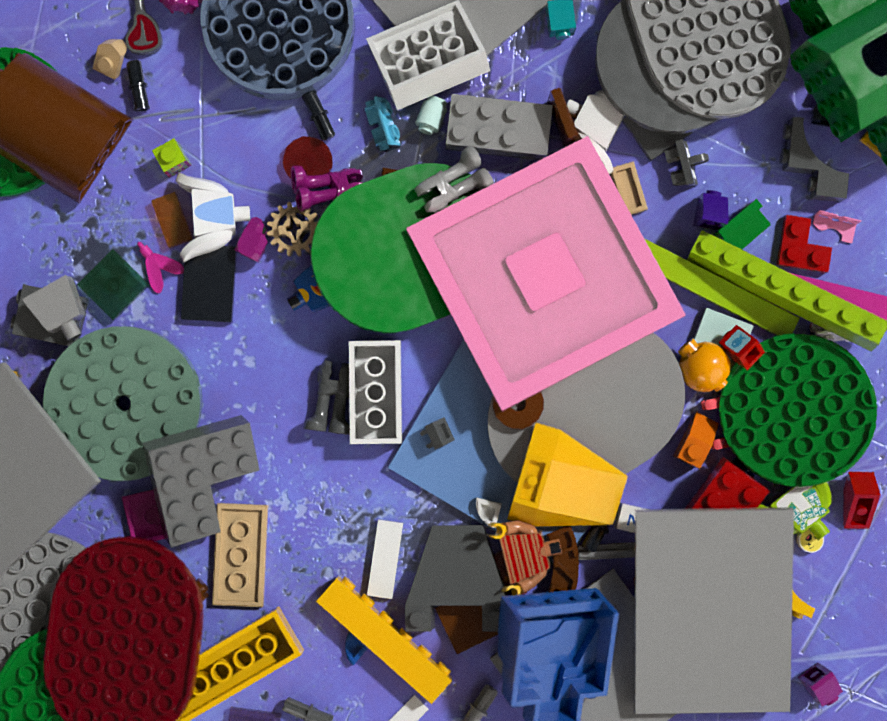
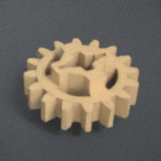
[267,202,318,257]

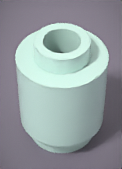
[415,96,447,135]

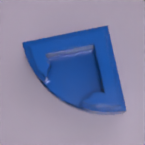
[345,631,368,665]

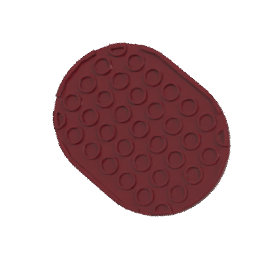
[43,536,204,721]

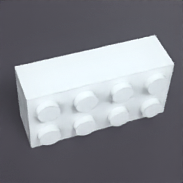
[349,341,402,444]

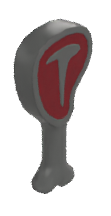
[125,0,163,55]

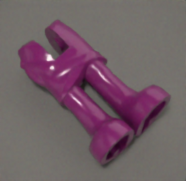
[291,165,363,211]

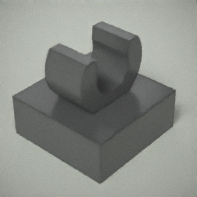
[420,417,455,449]

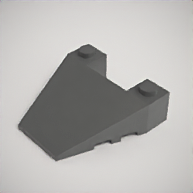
[405,525,508,632]

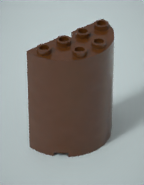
[0,53,133,204]

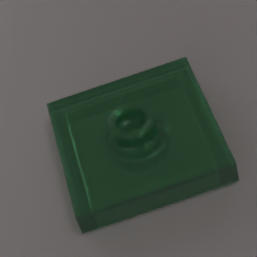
[77,249,150,321]

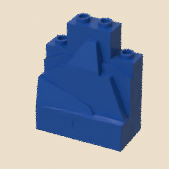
[498,588,619,721]

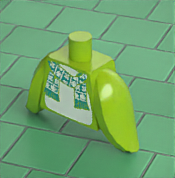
[757,482,832,540]

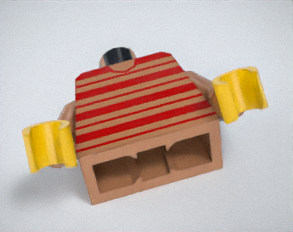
[488,520,562,596]

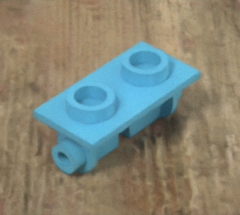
[364,96,401,151]

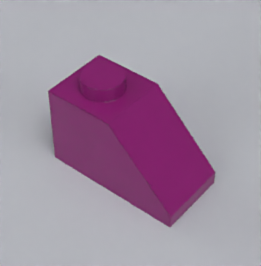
[798,662,843,707]

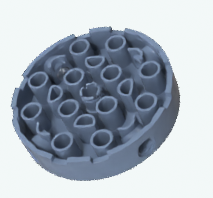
[200,0,355,100]

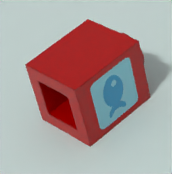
[719,324,765,370]

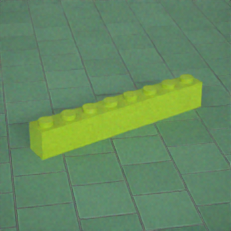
[687,230,887,352]

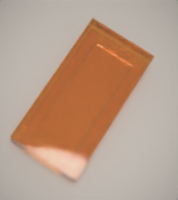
[151,192,193,248]

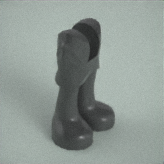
[303,360,350,435]

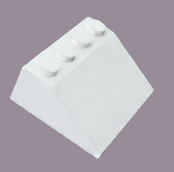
[366,0,490,110]

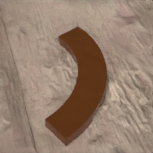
[547,526,579,592]

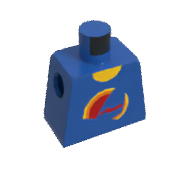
[287,265,330,313]

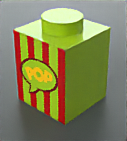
[152,138,192,177]

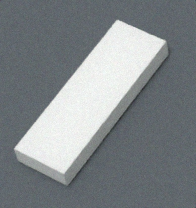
[367,519,403,599]

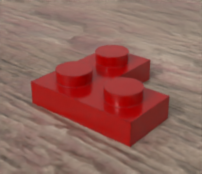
[777,215,832,273]

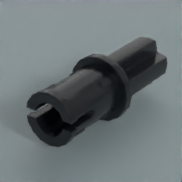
[126,60,150,112]
[302,90,335,141]
[582,510,618,552]

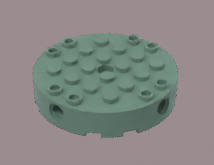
[43,326,203,481]

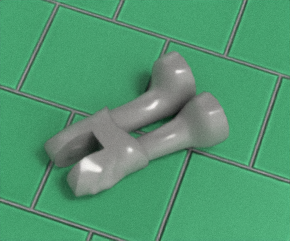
[414,146,494,213]

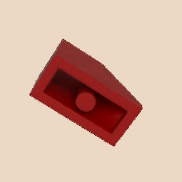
[843,472,880,529]

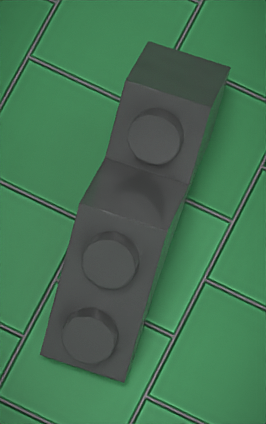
[780,117,849,202]

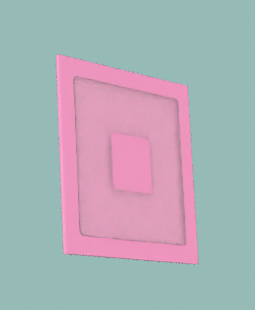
[406,136,686,411]

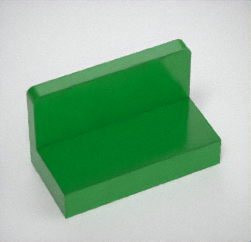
[713,199,771,249]

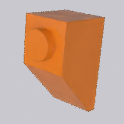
[673,412,719,469]

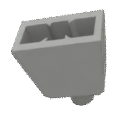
[22,275,86,341]

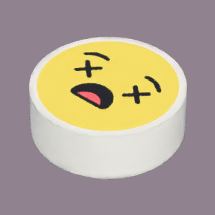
[797,529,824,553]

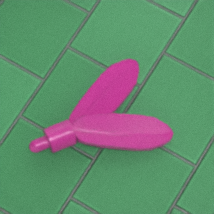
[137,242,184,293]

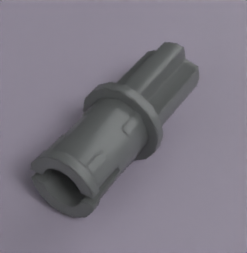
[282,697,334,721]

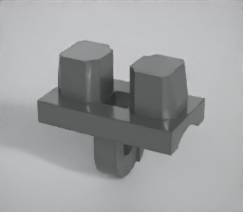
[664,139,709,187]

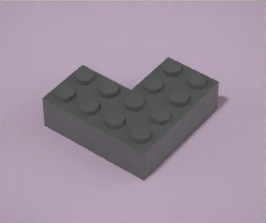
[142,415,260,547]

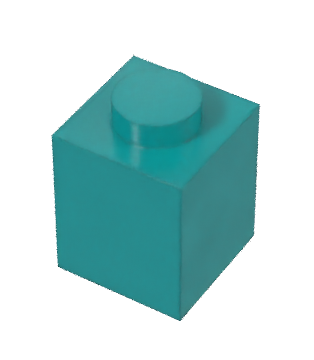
[545,0,576,40]

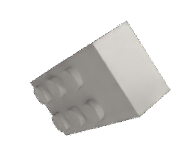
[446,94,553,160]

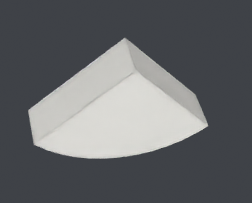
[476,497,501,529]

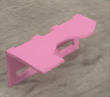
[813,210,862,244]

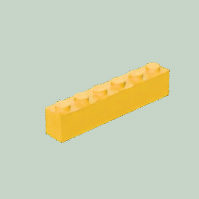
[316,575,452,704]

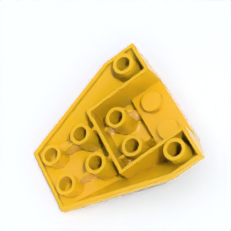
[507,422,628,527]

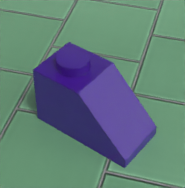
[693,190,729,231]

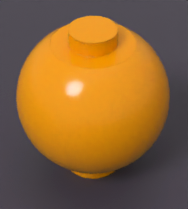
[677,338,730,392]

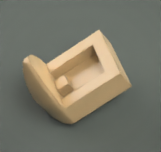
[92,39,127,80]

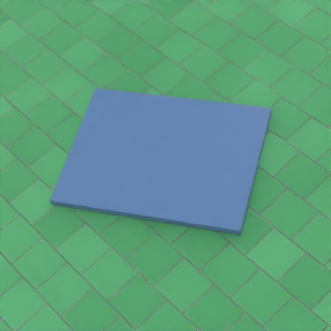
[388,340,589,565]

